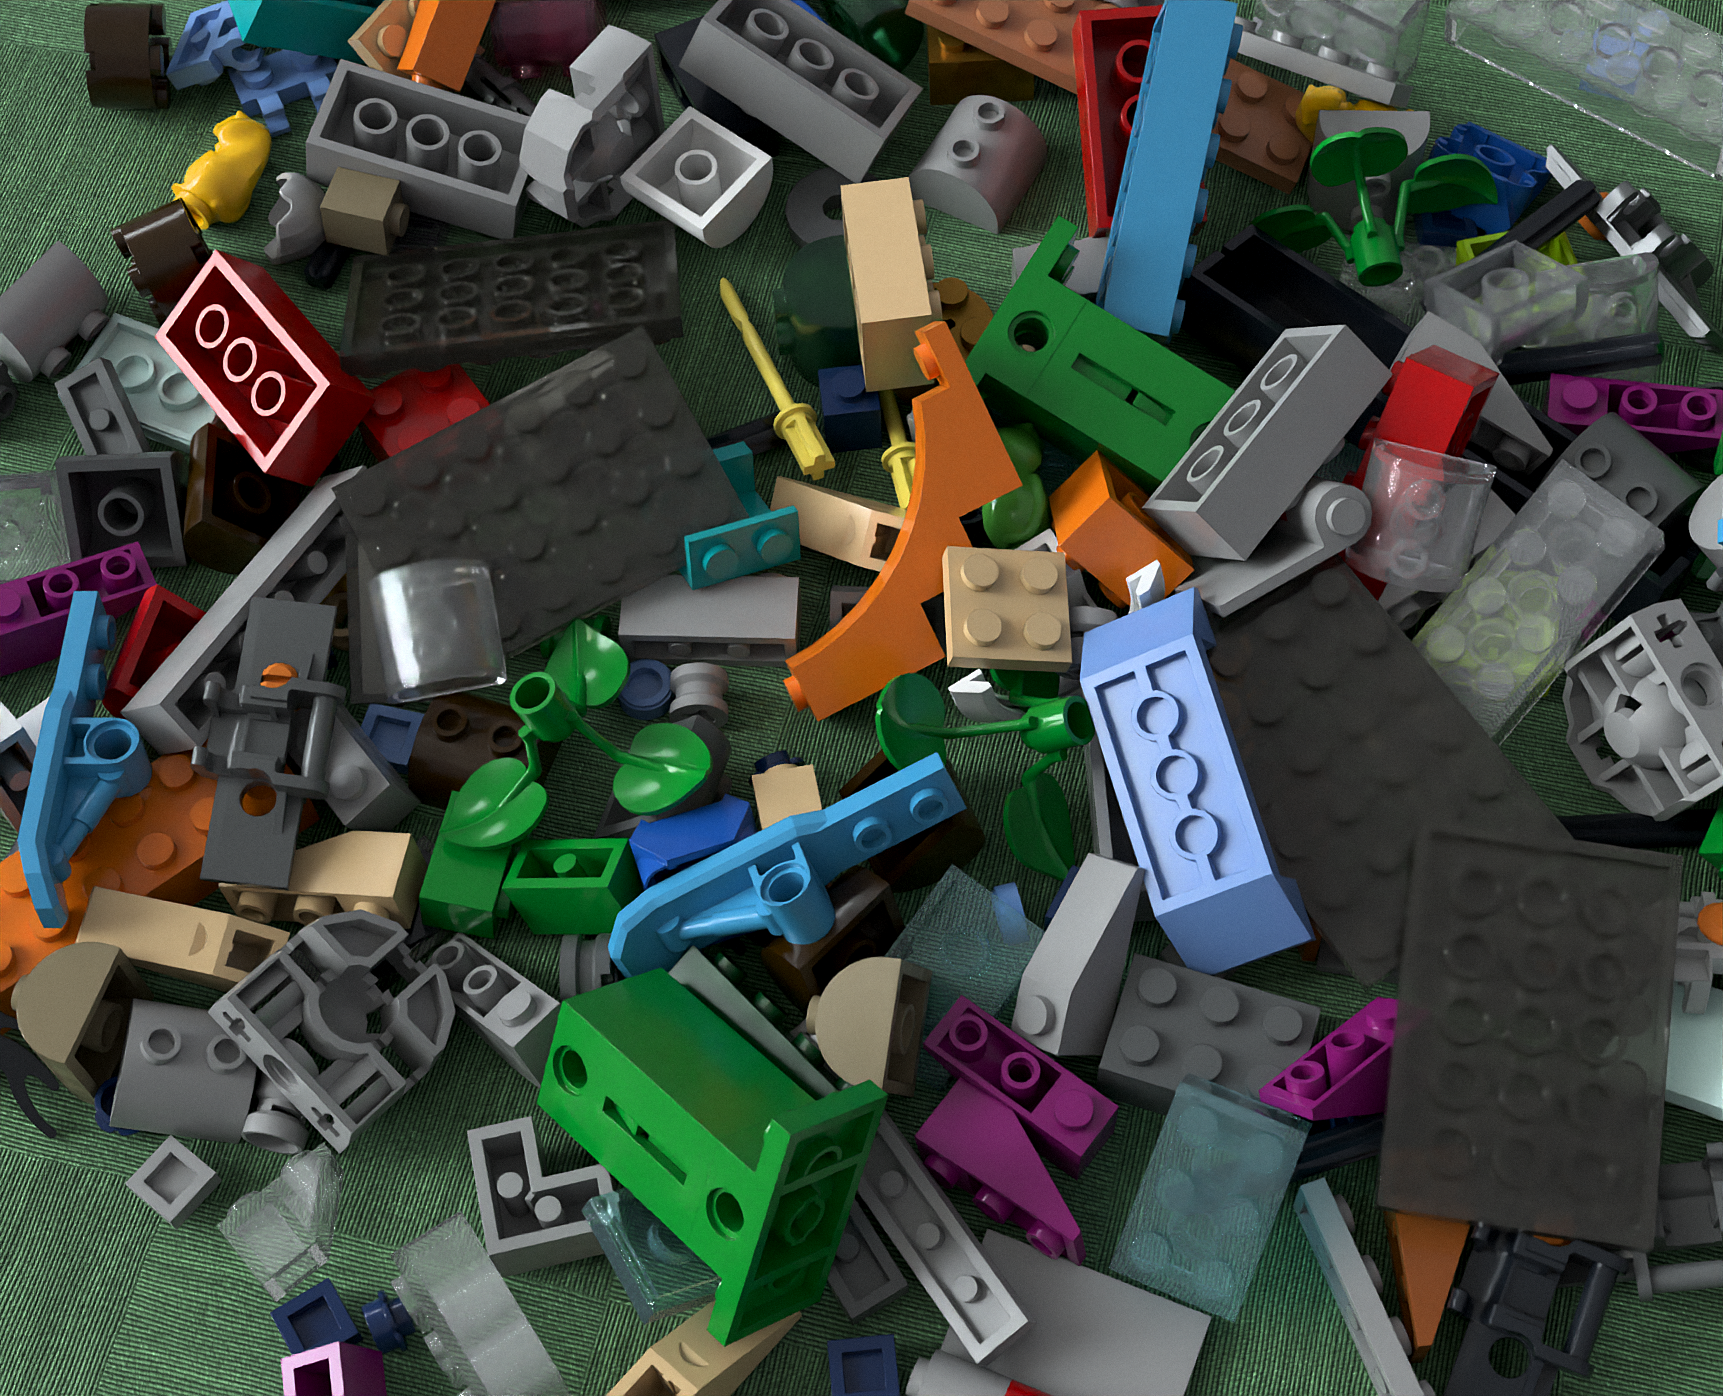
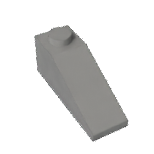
[1011,853,1145,1056]

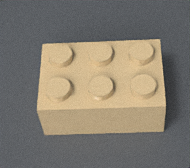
[840,177,943,392]

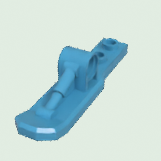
[17,591,152,928]
[608,752,967,978]

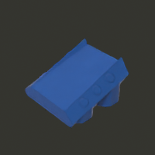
[1427,121,1553,235]
[629,793,758,949]

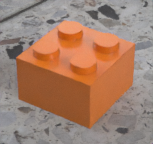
[1048,449,1195,609]

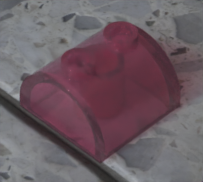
[490,0,607,79]

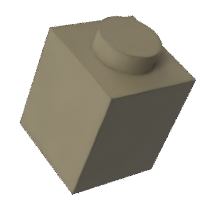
[320,167,410,256]

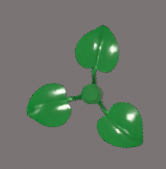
[1248,127,1498,287]
[439,618,713,850]
[875,669,1095,882]

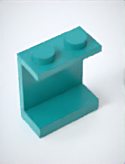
[638,441,801,590]

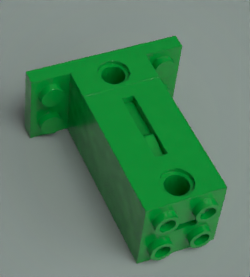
[965,215,1236,496]
[537,967,888,1347]

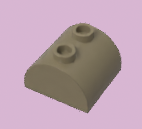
[11,942,154,1105]
[806,957,932,1097]

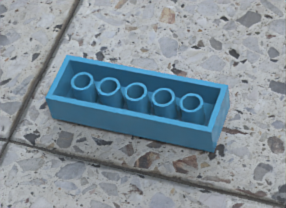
[1095,0,1243,345]

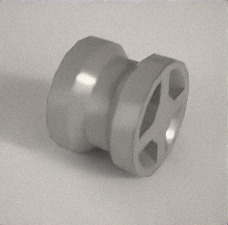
[669,662,729,728]

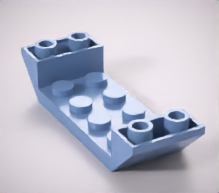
[1080,587,1316,976]

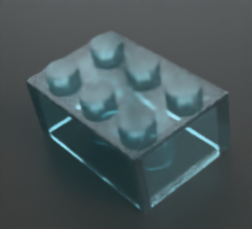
[1108,1073,1313,1323]

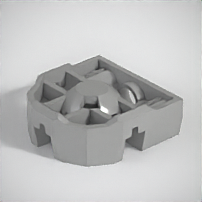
[519,24,665,228]
[1562,598,1723,821]
[208,909,455,1154]

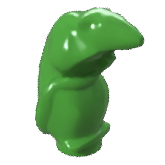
[982,423,1056,550]

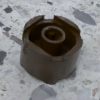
[84,3,173,109]
[110,198,213,326]

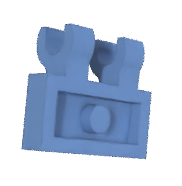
[166,0,265,90]
[227,50,338,138]

